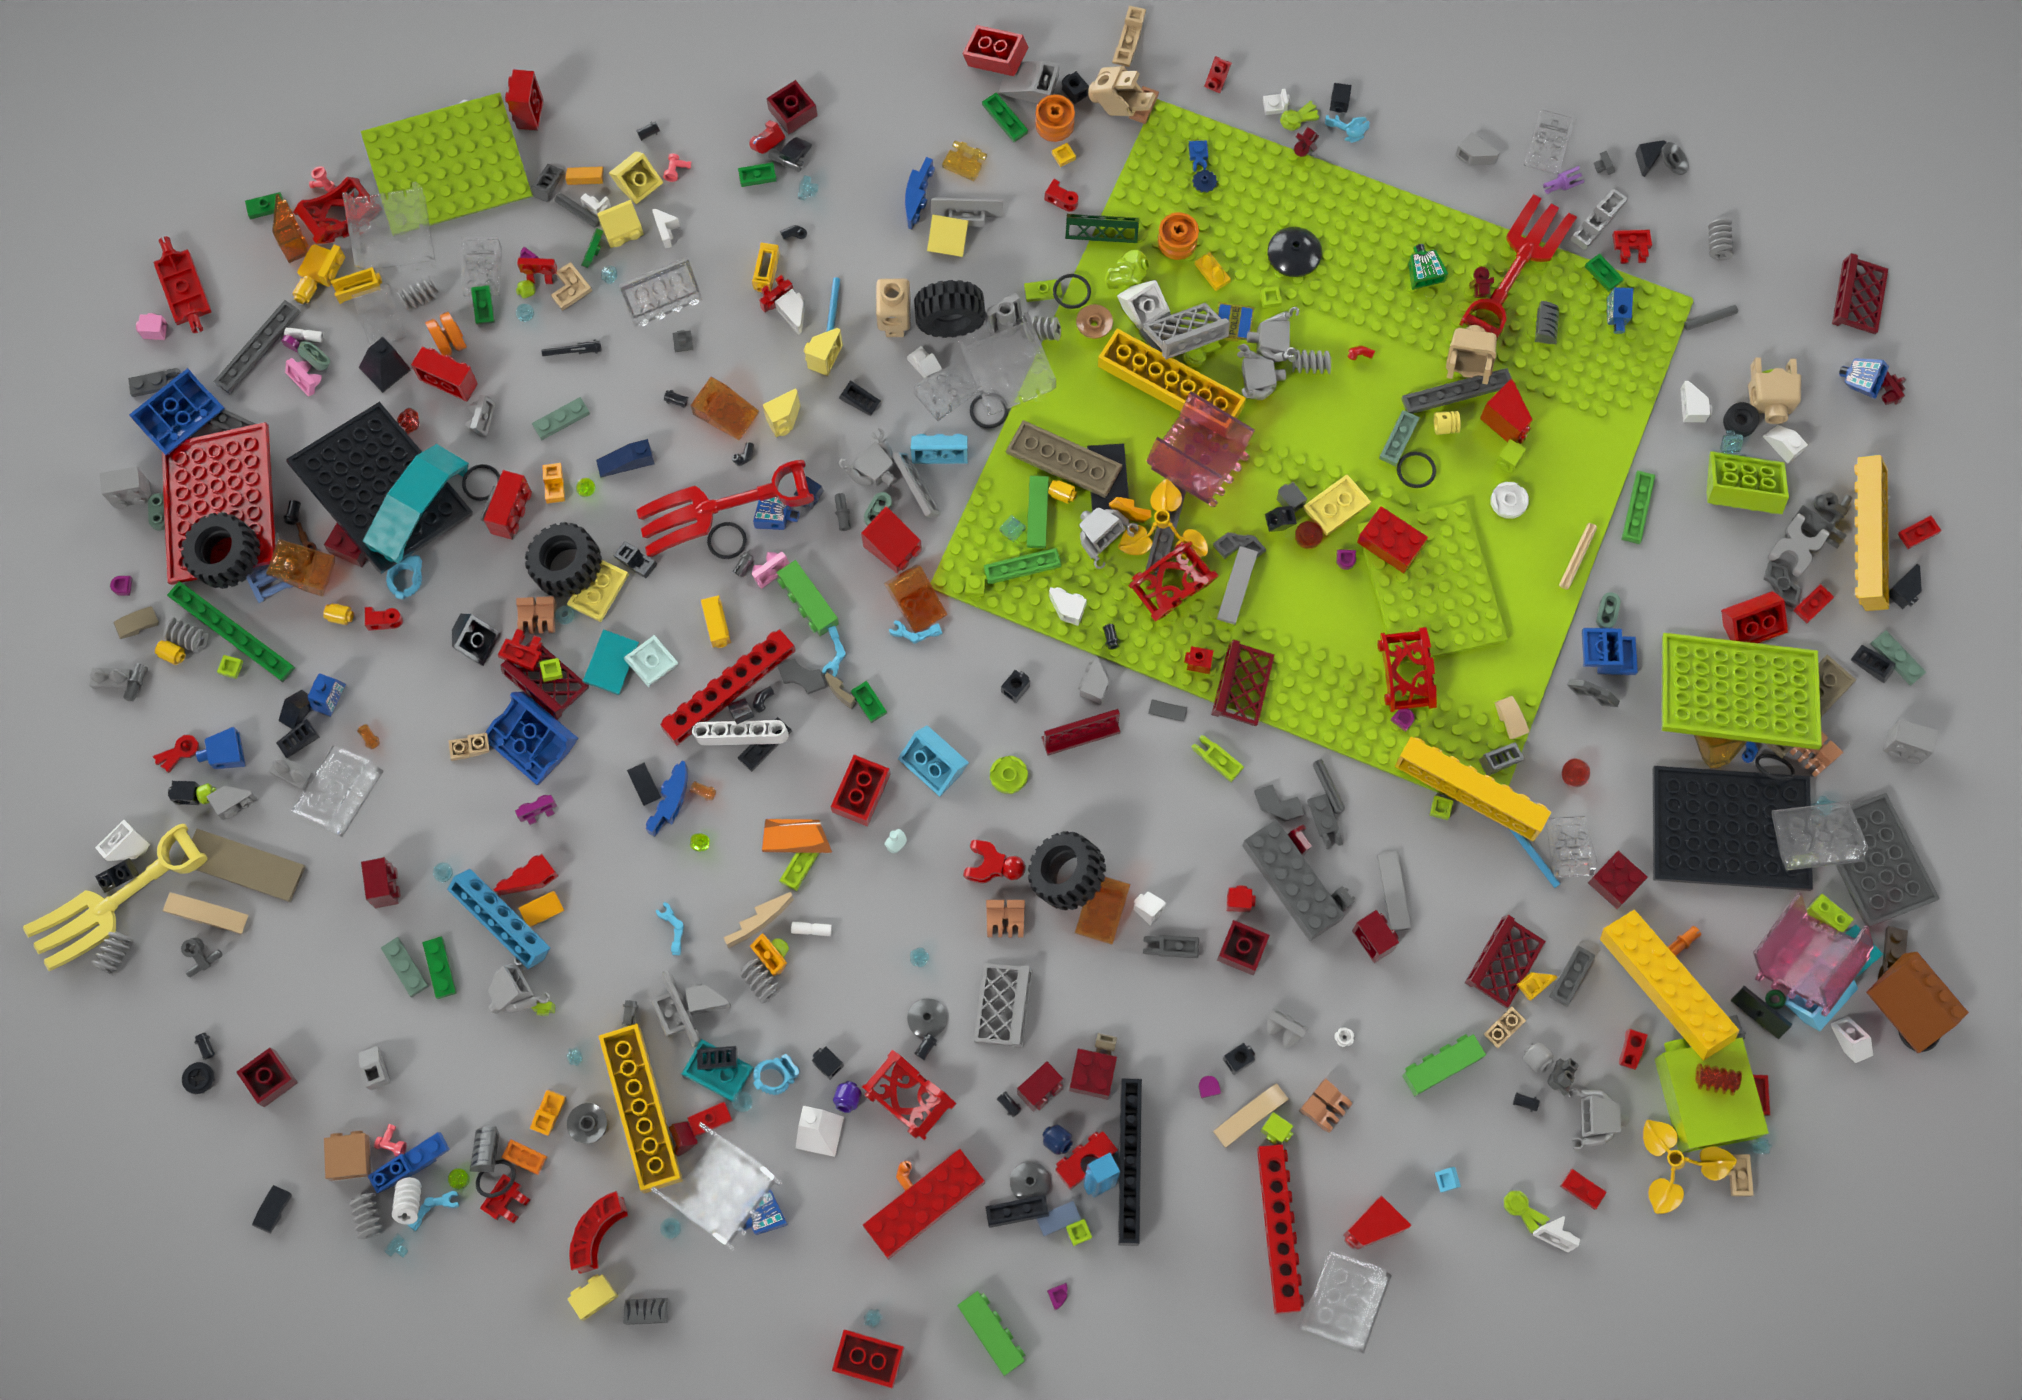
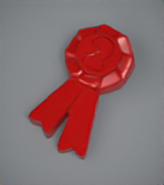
[152,735,199,773]

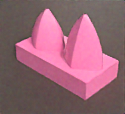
[285,358,322,397]
[751,552,790,589]

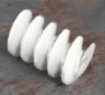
[392,1177,422,1224]

